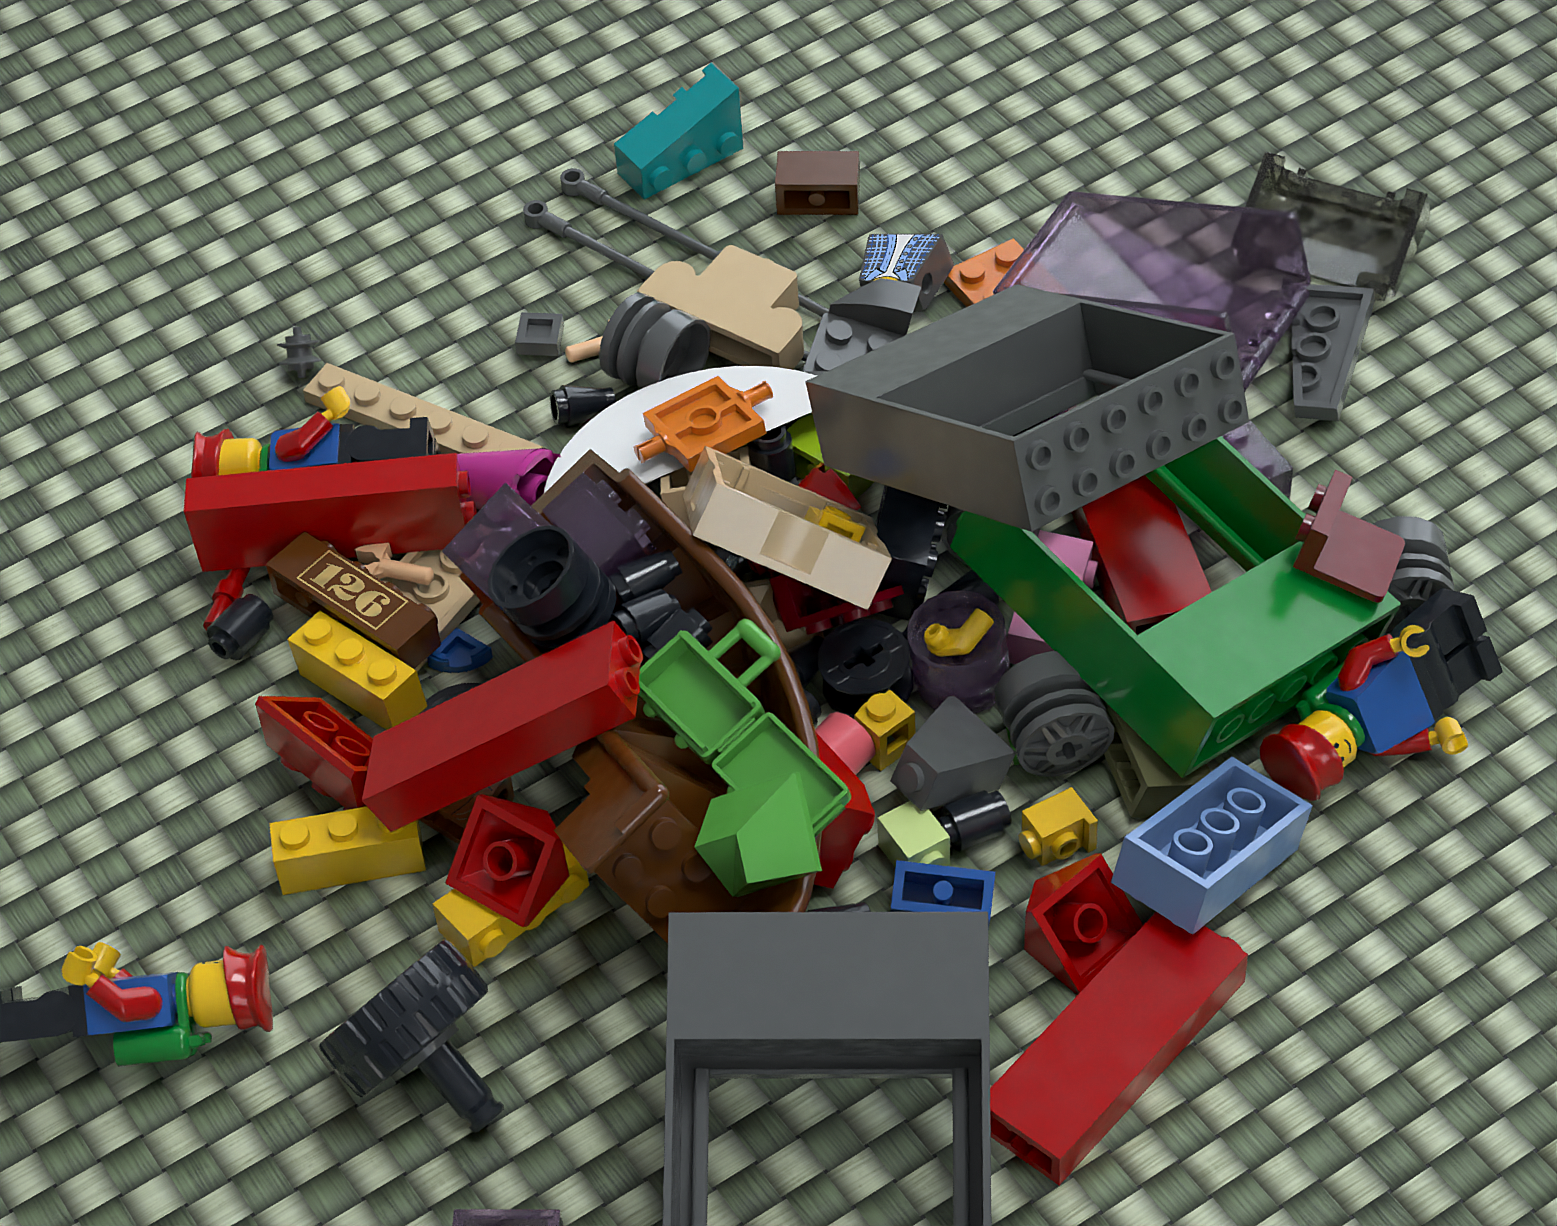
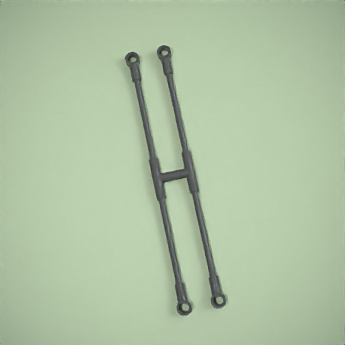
[523,168,829,362]

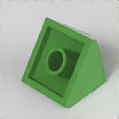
[695,772,822,897]

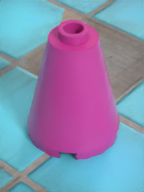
[457,448,561,527]

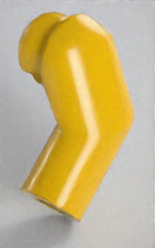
[923,608,994,657]

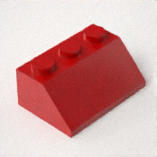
[255,696,373,810]

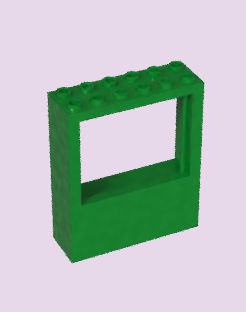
[950,436,1401,778]

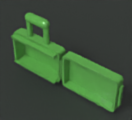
[638,619,851,837]

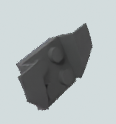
[802,278,921,376]

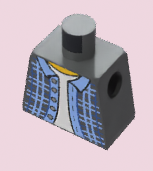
[859,234,954,312]

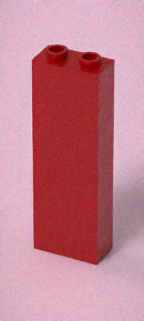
[184,453,477,572]
[1071,475,1212,635]
[362,621,643,832]
[990,912,1248,1186]

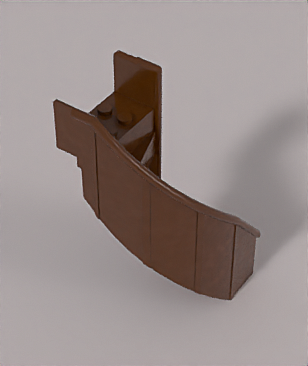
[459,449,822,943]

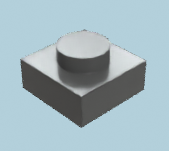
[515,312,564,356]

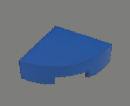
[427,628,493,673]

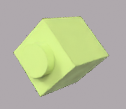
[877,801,950,867]

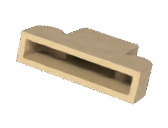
[637,245,804,370]

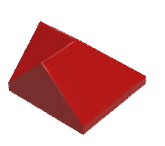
[445,794,570,927]
[1024,853,1143,993]

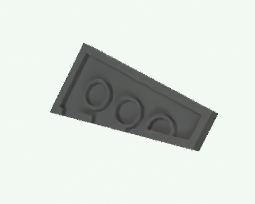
[1290,283,1375,421]

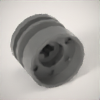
[599,292,711,389]
[1373,516,1455,634]
[995,651,1114,777]

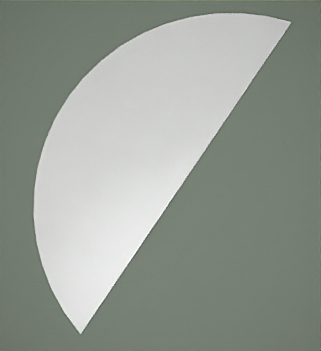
[544,366,817,493]

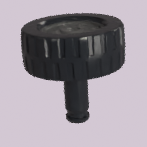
[319,939,504,1133]

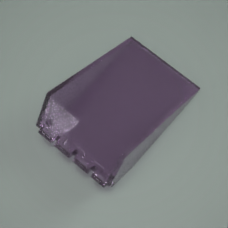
[993,191,1311,392]

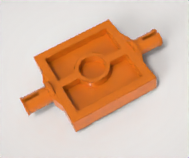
[634,376,773,472]

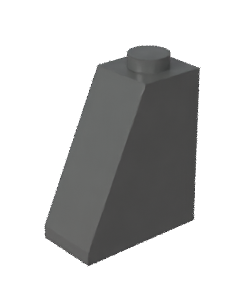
[890,695,1016,811]

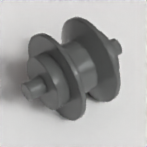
[277,327,322,378]

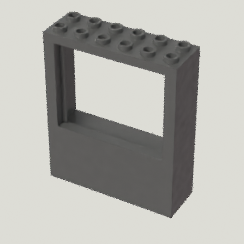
[805,284,1249,532]
[663,912,992,1226]

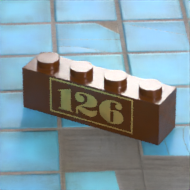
[266,531,441,669]

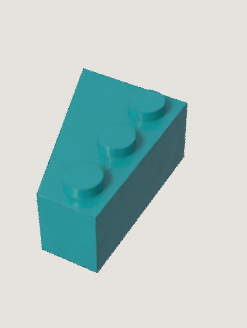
[614,63,744,200]

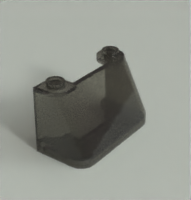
[1232,151,1430,301]

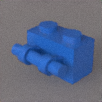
[890,860,995,930]

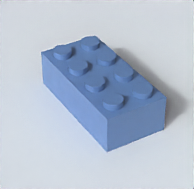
[1111,757,1313,935]

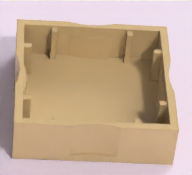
[683,446,892,610]

